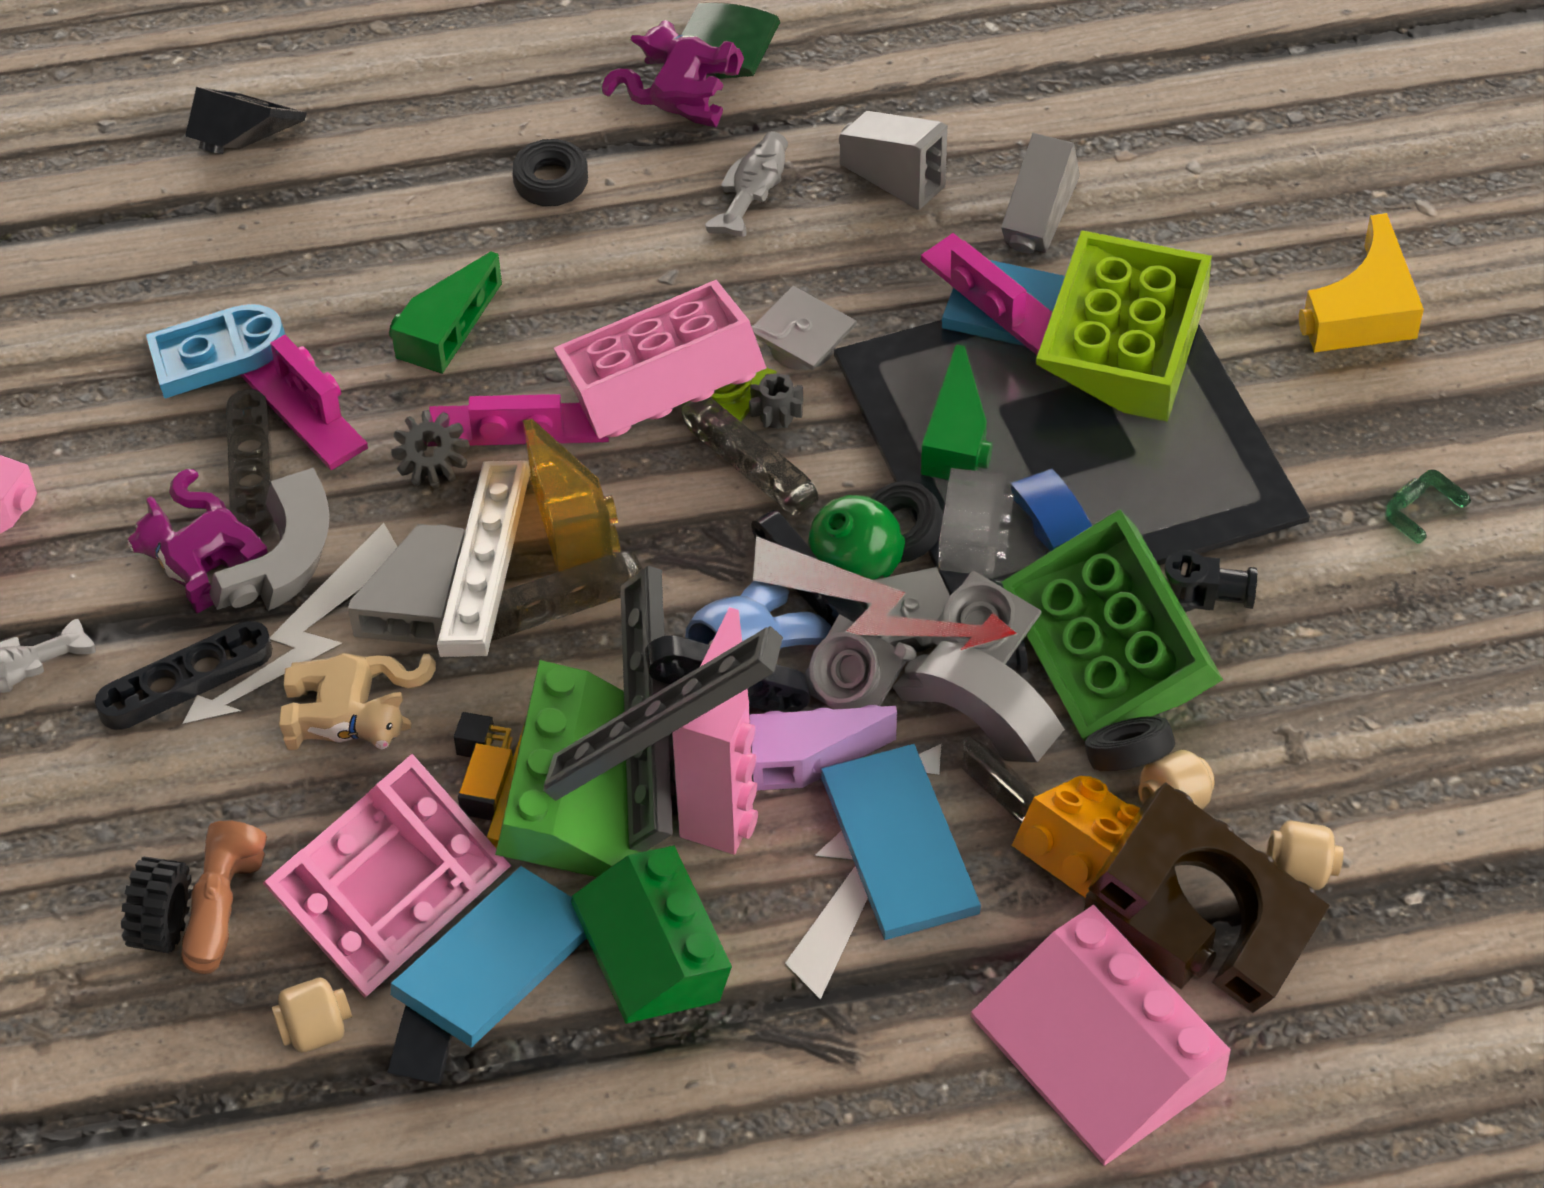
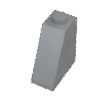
[839,111,948,210]
[1001,133,1080,254]
[348,524,465,645]

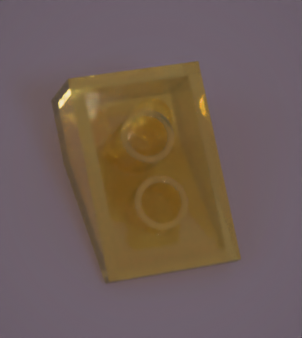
[523,419,620,584]

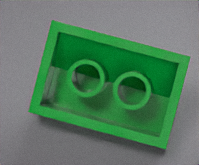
[571,845,732,1024]

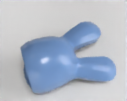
[685,581,832,649]

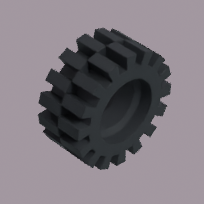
[121,856,192,953]

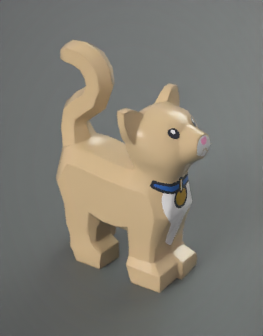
[279,653,436,750]

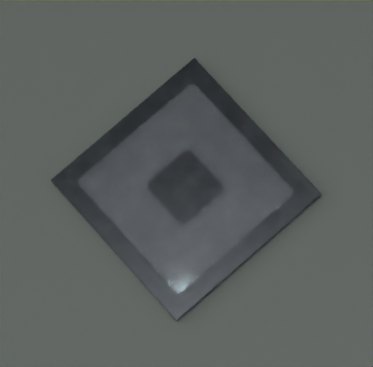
[834,320,1310,595]

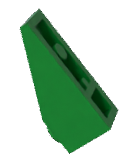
[389,251,502,374]
[921,344,993,486]

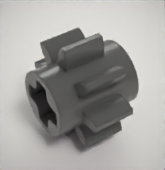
[749,374,803,429]

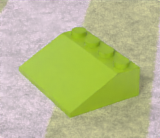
[1036,230,1212,422]

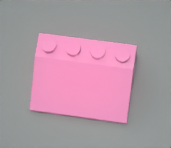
[554,280,766,439]
[672,607,758,855]
[971,904,1231,1166]

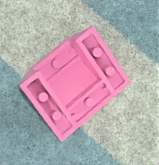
[263,754,511,998]

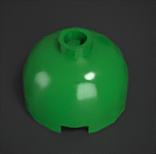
[808,495,905,580]

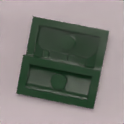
[682,3,780,79]

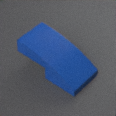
[1010,469,1092,551]

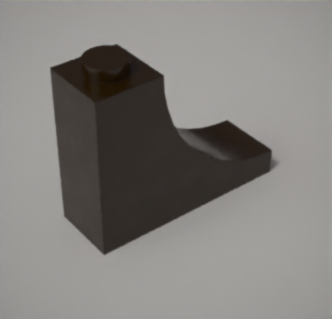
[1084,867,1216,989]

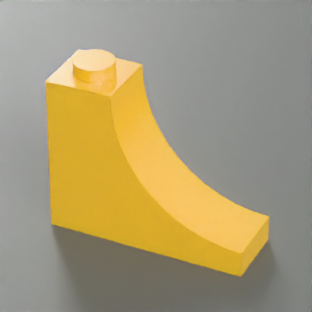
[1299,213,1424,353]

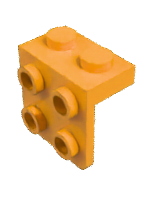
[1012,775,1140,898]

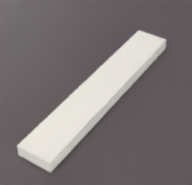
[437,460,530,657]

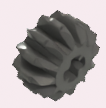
[391,410,470,489]

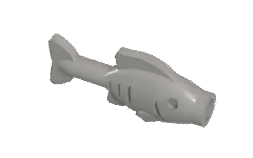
[705,131,788,237]
[0,619,96,693]

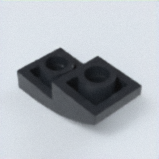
[388,1005,454,1086]

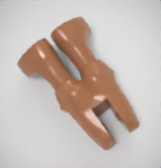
[181,821,267,974]

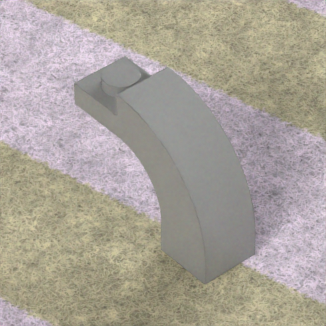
[210,468,329,611]
[893,641,1065,762]

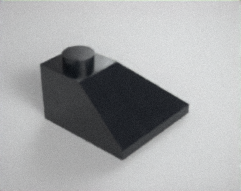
[185,87,307,154]

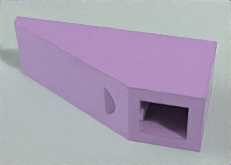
[750,705,897,791]

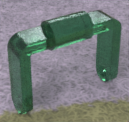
[1385,469,1471,544]

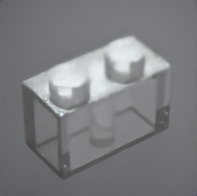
[938,468,1014,576]

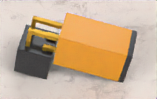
[454,712,513,821]

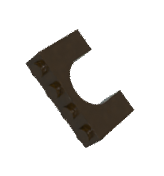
[1088,782,1330,1013]

